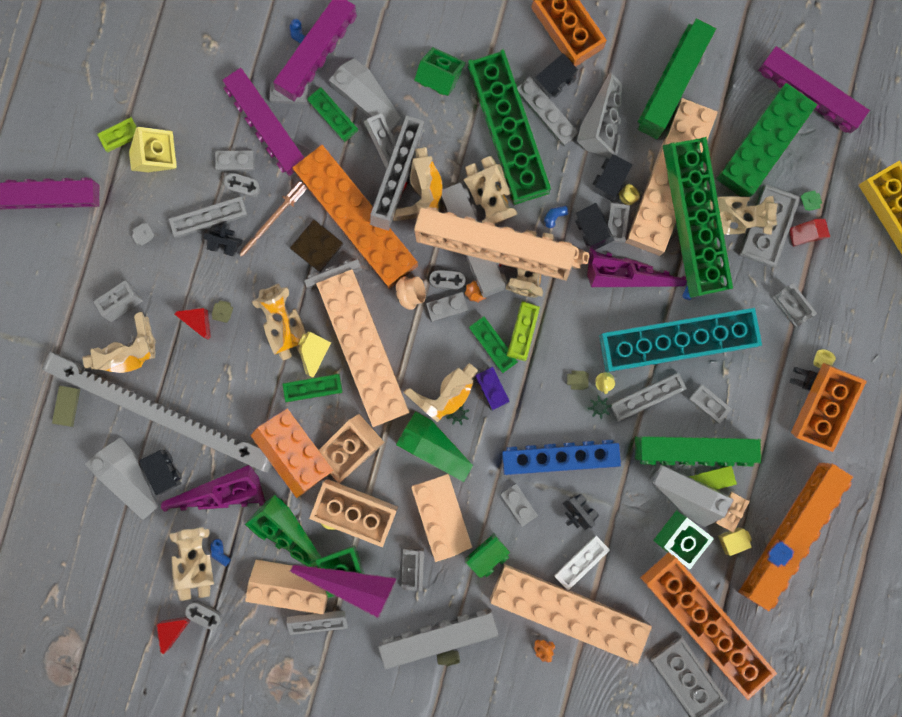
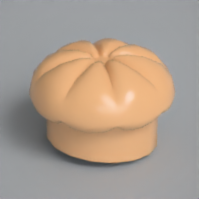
[396,276,426,310]

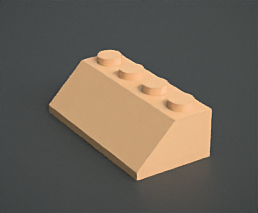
[411,474,472,562]
[309,479,398,547]
[245,559,328,614]

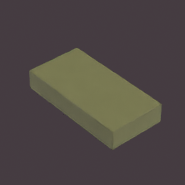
[52,386,80,427]

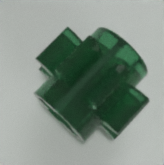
[588,395,612,419]
[446,404,469,425]

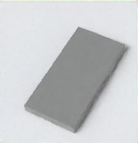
[739,184,801,268]
[650,636,728,717]

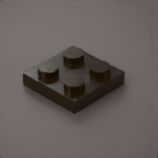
[290,219,344,273]

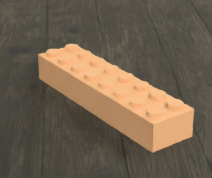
[625,98,718,256]
[414,207,576,281]
[316,269,410,427]
[490,564,652,664]

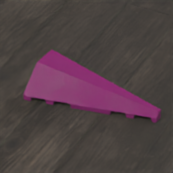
[587,247,687,287]
[161,465,265,512]
[290,564,397,618]

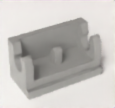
[93,280,143,322]
[772,283,817,327]
[401,549,424,591]

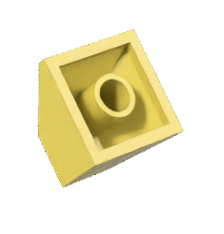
[129,127,177,172]
[298,332,331,378]

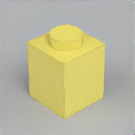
[718,527,752,556]

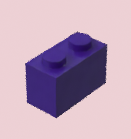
[475,367,510,410]

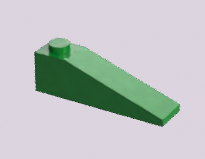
[396,411,473,482]
[244,495,322,567]

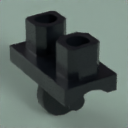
[203,223,243,256]
[562,494,599,530]

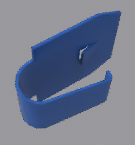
[768,542,794,567]

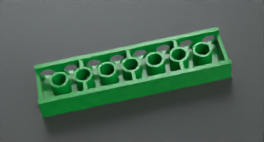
[467,49,551,205]
[662,137,733,298]

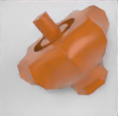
[464,280,486,303]
[534,640,555,662]

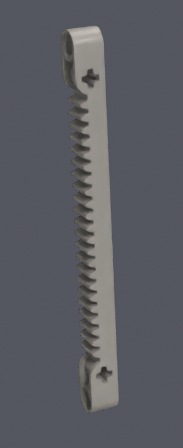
[42,352,272,473]

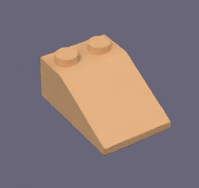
[319,414,385,484]

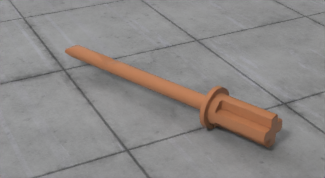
[239,181,307,256]

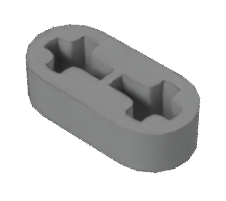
[224,173,261,197]
[429,270,465,290]
[185,602,222,630]

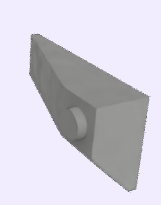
[329,58,401,131]
[577,73,622,158]
[85,437,158,520]
[653,465,734,527]

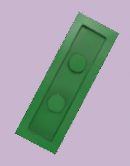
[307,87,359,143]
[469,316,518,374]
[282,374,343,403]

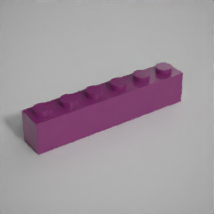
[273,0,357,102]
[758,46,870,134]
[223,67,304,176]
[0,177,100,210]

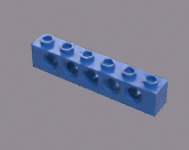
[502,440,621,475]

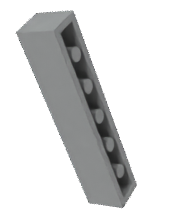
[370,115,424,231]
[440,183,507,298]
[378,608,499,669]

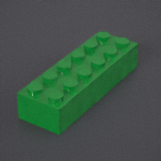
[637,18,717,140]
[716,83,817,197]
[635,437,761,467]

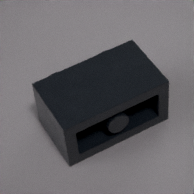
[534,53,578,99]
[592,154,633,202]
[575,203,615,250]
[139,450,182,495]

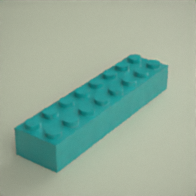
[599,308,762,373]

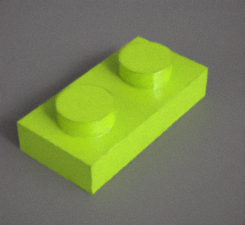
[97,117,137,152]

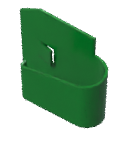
[801,190,823,211]

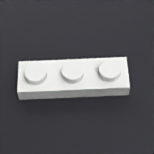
[554,535,610,590]

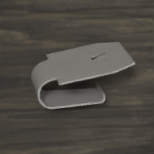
[132,223,154,246]

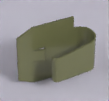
[212,300,233,323]
[567,370,589,390]
[436,650,460,667]

